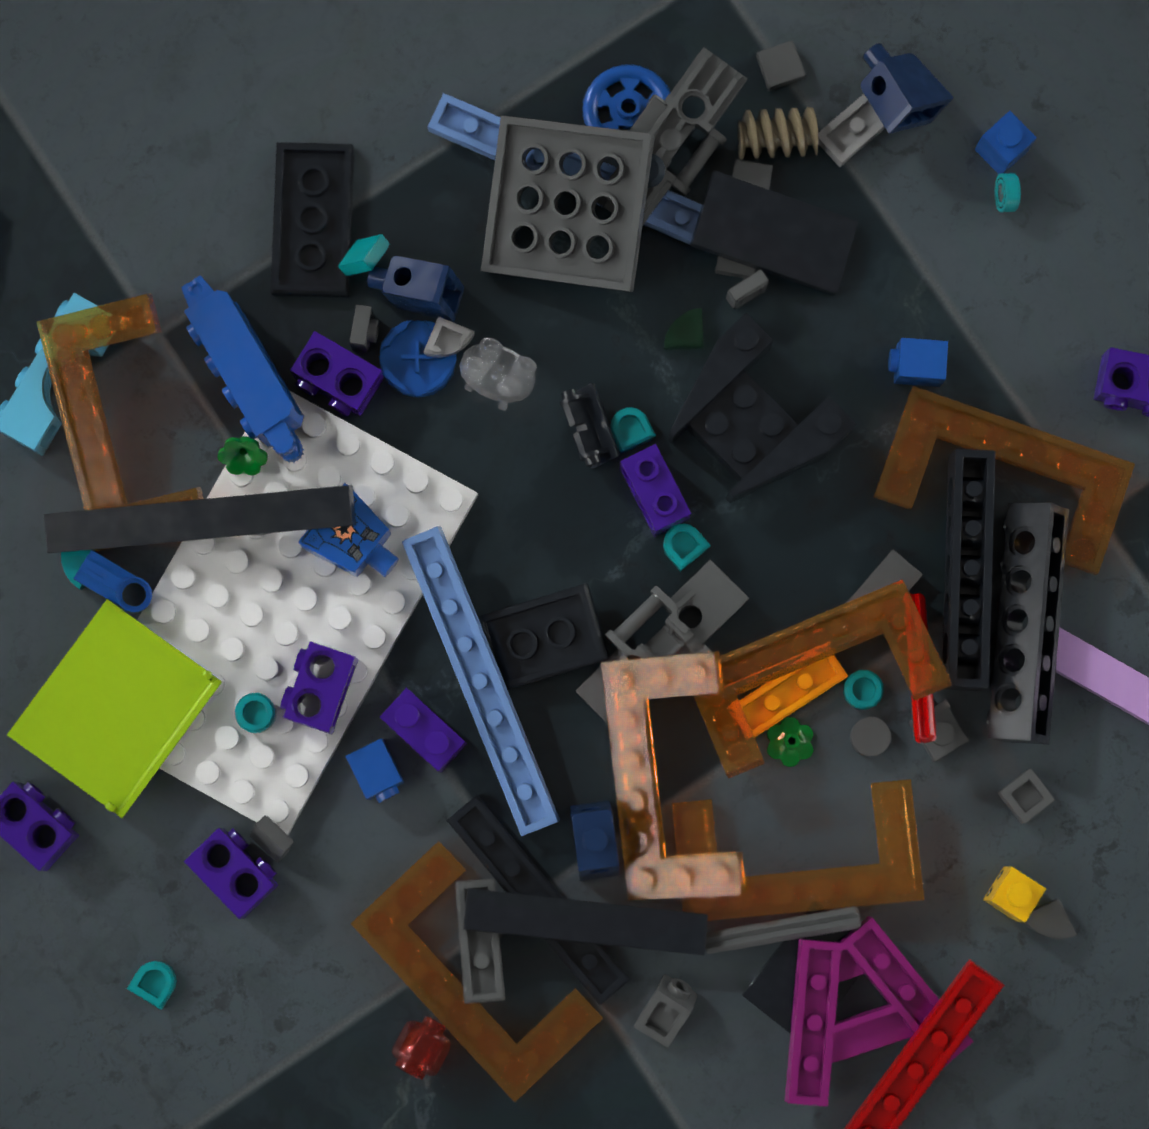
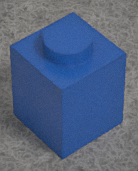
[974,110,1037,174]
[888,338,948,387]
[346,738,405,803]

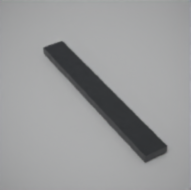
[44,485,356,553]

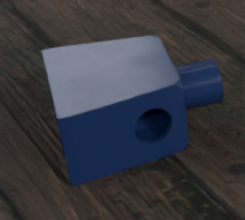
[861,43,953,134]
[367,256,464,323]
[570,801,619,881]

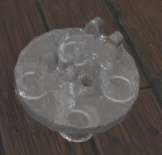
[459,337,537,411]

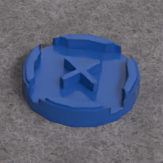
[379,320,457,398]

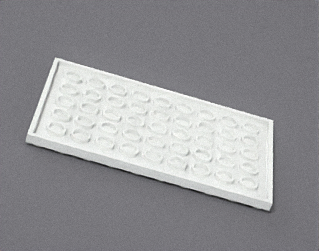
[137,391,478,835]

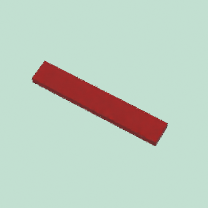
[844,959,1004,1129]

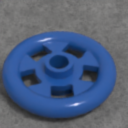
[583,65,671,130]

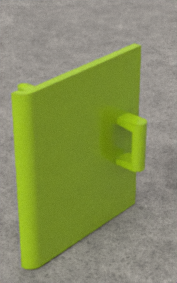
[7,599,222,818]

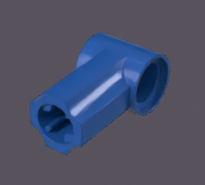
[73,550,152,613]

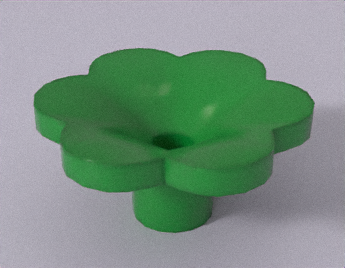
[217,436,268,476]
[767,717,813,767]

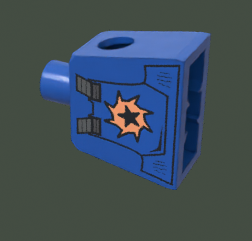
[298,483,399,577]

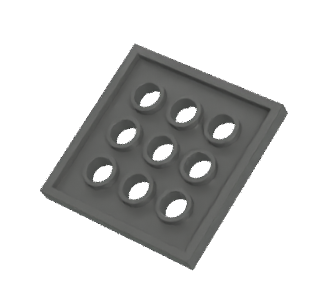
[481,115,655,292]

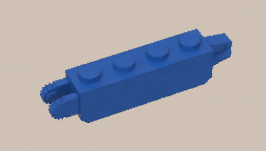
[181,275,304,463]

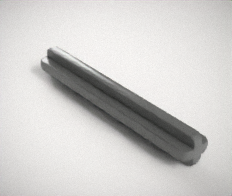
[705,906,861,954]

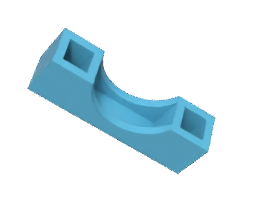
[0,293,121,456]

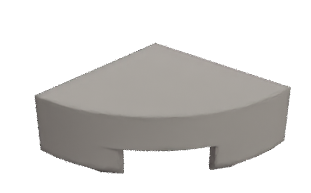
[423,316,475,357]

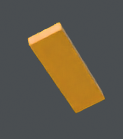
[727,644,849,741]

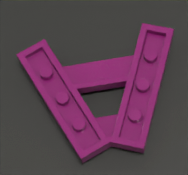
[785,916,974,1107]

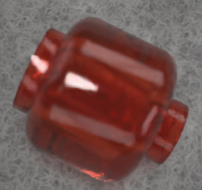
[392,1016,451,1080]

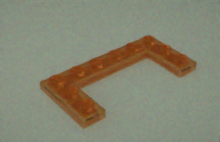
[37,294,204,552]
[873,386,1135,575]
[686,579,951,779]
[601,651,746,900]
[672,779,925,921]
[351,841,603,1102]

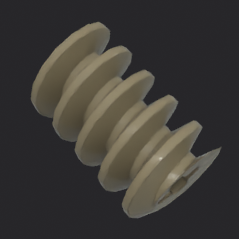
[737,107,818,159]

